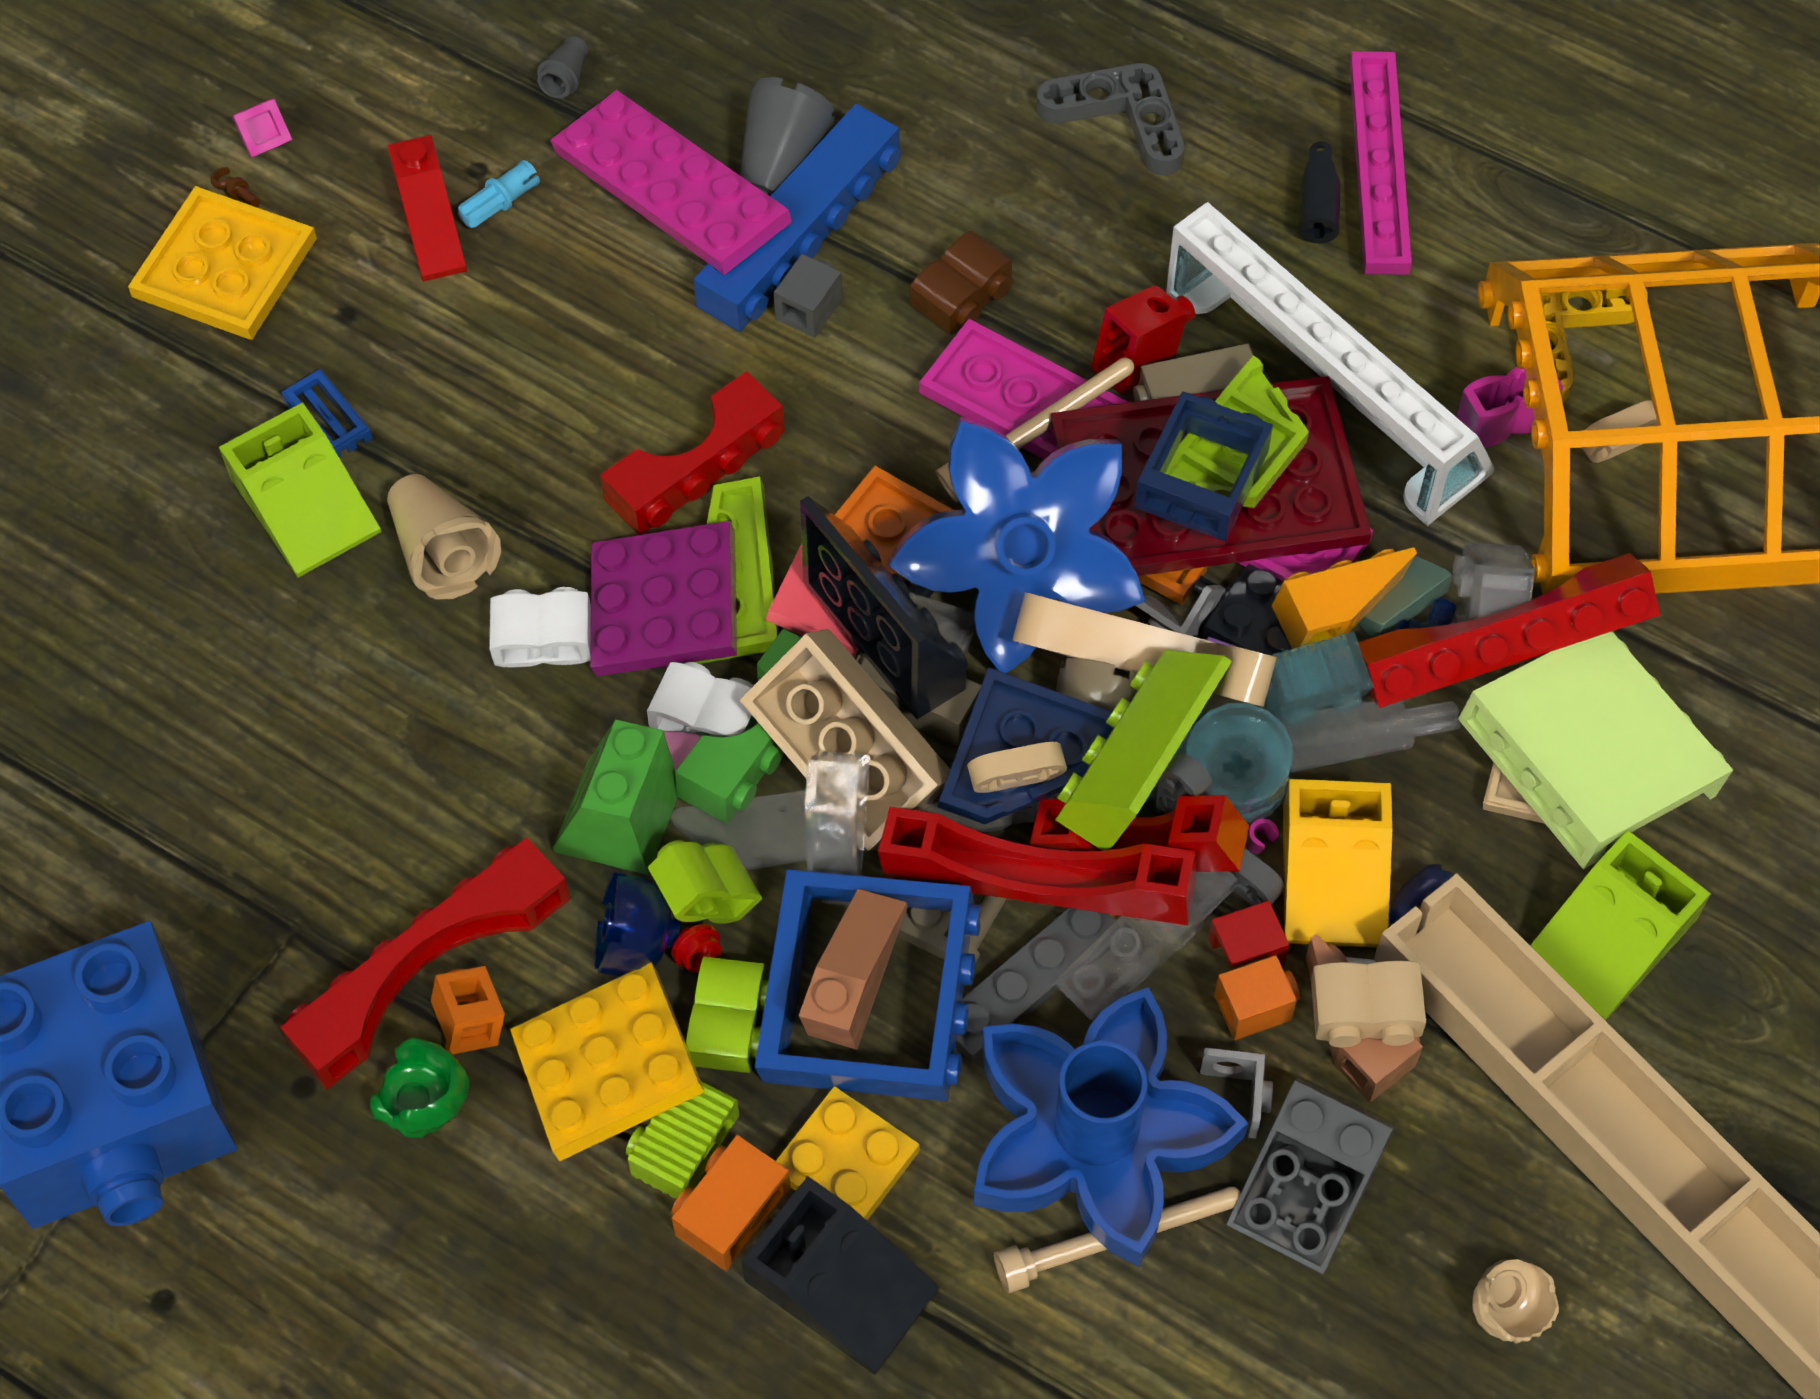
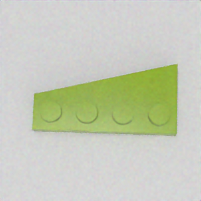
[695,476,780,664]

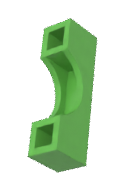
[675,628,801,824]

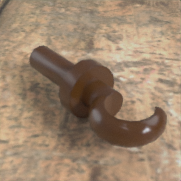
[211,167,261,207]

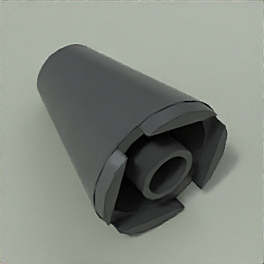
[740,77,835,196]

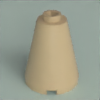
[387,474,501,600]

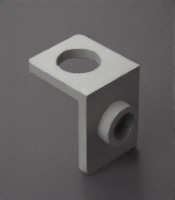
[1135,585,1225,636]
[1200,1048,1273,1139]

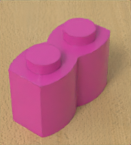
[1457,366,1563,448]

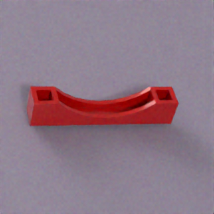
[1352,553,1660,708]
[878,806,1197,926]
[280,837,570,1090]

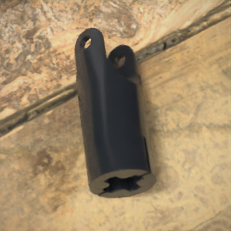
[1299,141,1341,244]

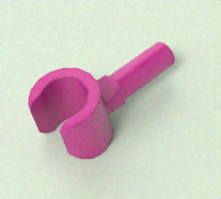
[1235,806,1279,854]

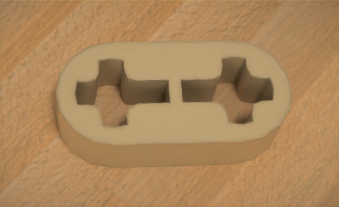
[1581,400,1658,463]
[967,742,1067,793]

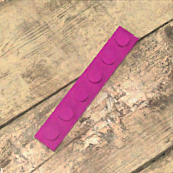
[1349,51,1412,275]

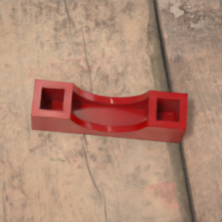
[600,371,785,535]
[1030,795,1249,872]

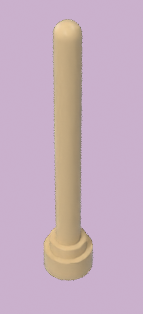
[935,358,1134,502]
[994,1187,1241,1294]

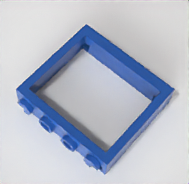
[755,869,981,1102]

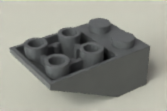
[1226,1077,1398,1274]

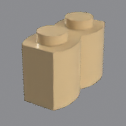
[1311,961,1426,1047]

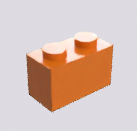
[671,1135,791,1272]

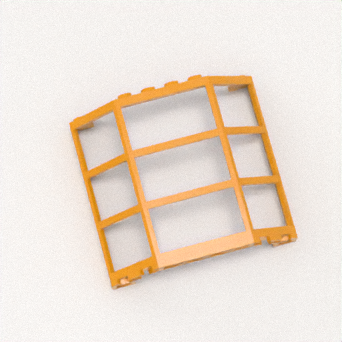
[1478,243,1820,595]

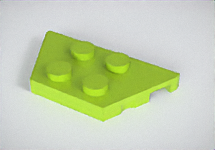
[1165,355,1309,508]

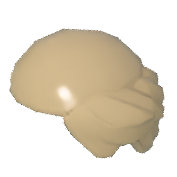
[1472,1259,1559,1344]

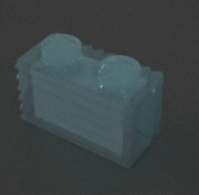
[1265,632,1374,727]

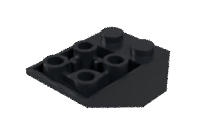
[741,1176,940,1375]

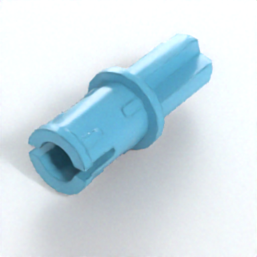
[457,160,540,228]

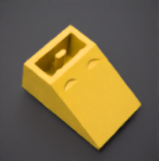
[1283,779,1392,947]

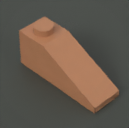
[799,889,908,1050]

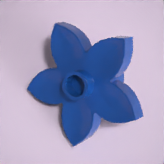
[887,417,1146,673]
[973,987,1248,1267]

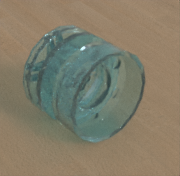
[1186,703,1293,826]

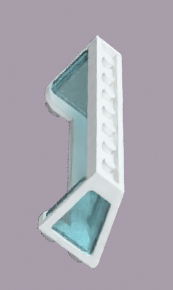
[1166,202,1495,526]

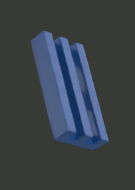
[281,369,373,458]

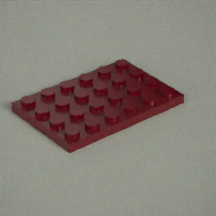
[1051,376,1371,576]

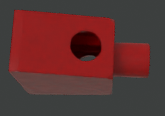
[1091,286,1195,396]

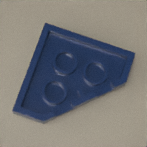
[937,667,1113,825]

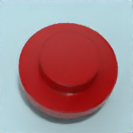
[671,924,722,972]

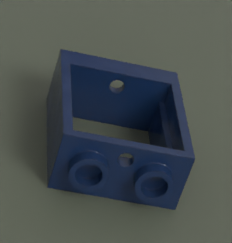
[1135,391,1273,542]

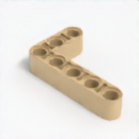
[1012,592,1277,707]

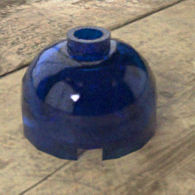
[594,872,680,976]

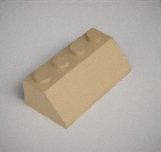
[739,629,951,851]

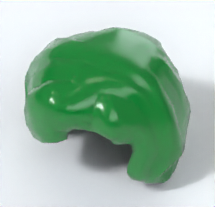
[370,1037,469,1138]

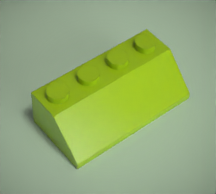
[1055,649,1232,851]

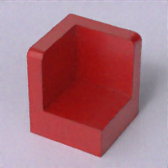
[1208,901,1289,967]

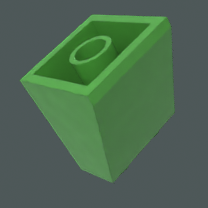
[553,719,678,875]

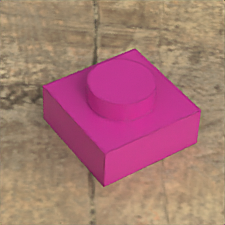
[231,98,292,157]

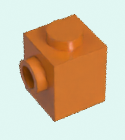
[1214,955,1300,1041]

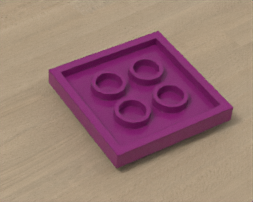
[590,521,737,677]

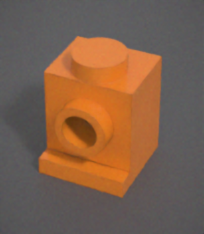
[431,966,505,1055]

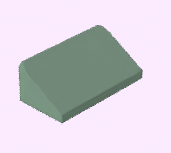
[1358,556,1453,638]

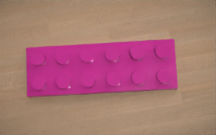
[551,90,792,275]

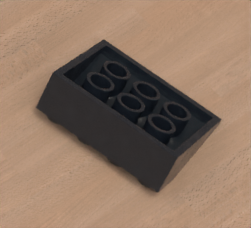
[800,496,968,719]

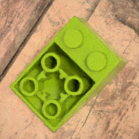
[219,402,381,578]
[1530,830,1711,1021]

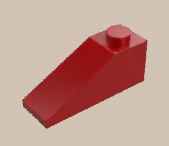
[387,135,467,282]

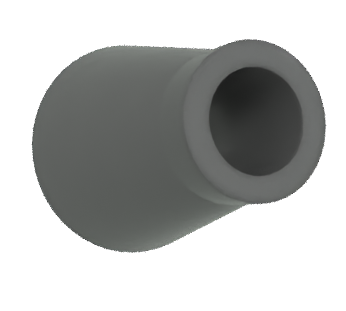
[537,36,589,99]

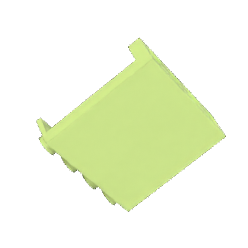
[1458,632,1733,869]

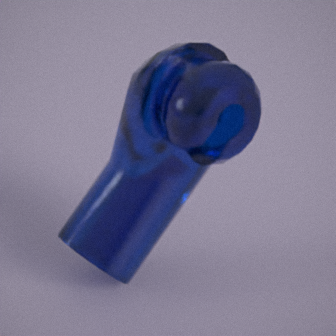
[1389,864,1454,924]

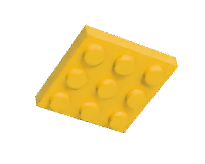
[128,186,317,340]
[510,962,705,1161]

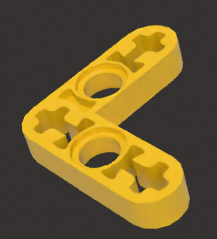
[1516,287,1648,403]

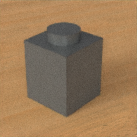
[774,254,842,338]

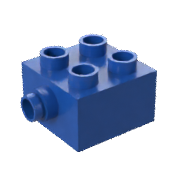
[0,921,238,1229]

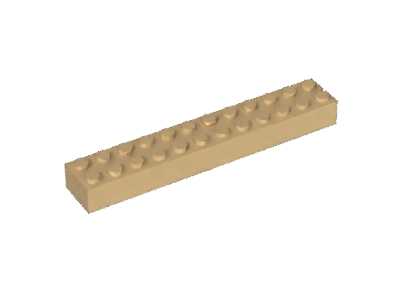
[1374,873,1820,1399]

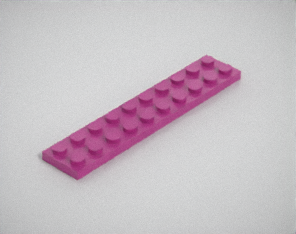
[919,319,1373,582]

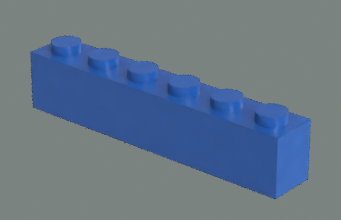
[693,104,901,332]

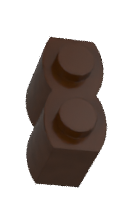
[910,231,1013,335]

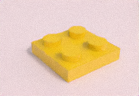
[776,1086,920,1220]

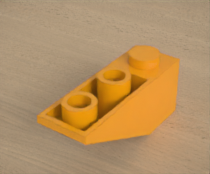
[1272,547,1417,655]

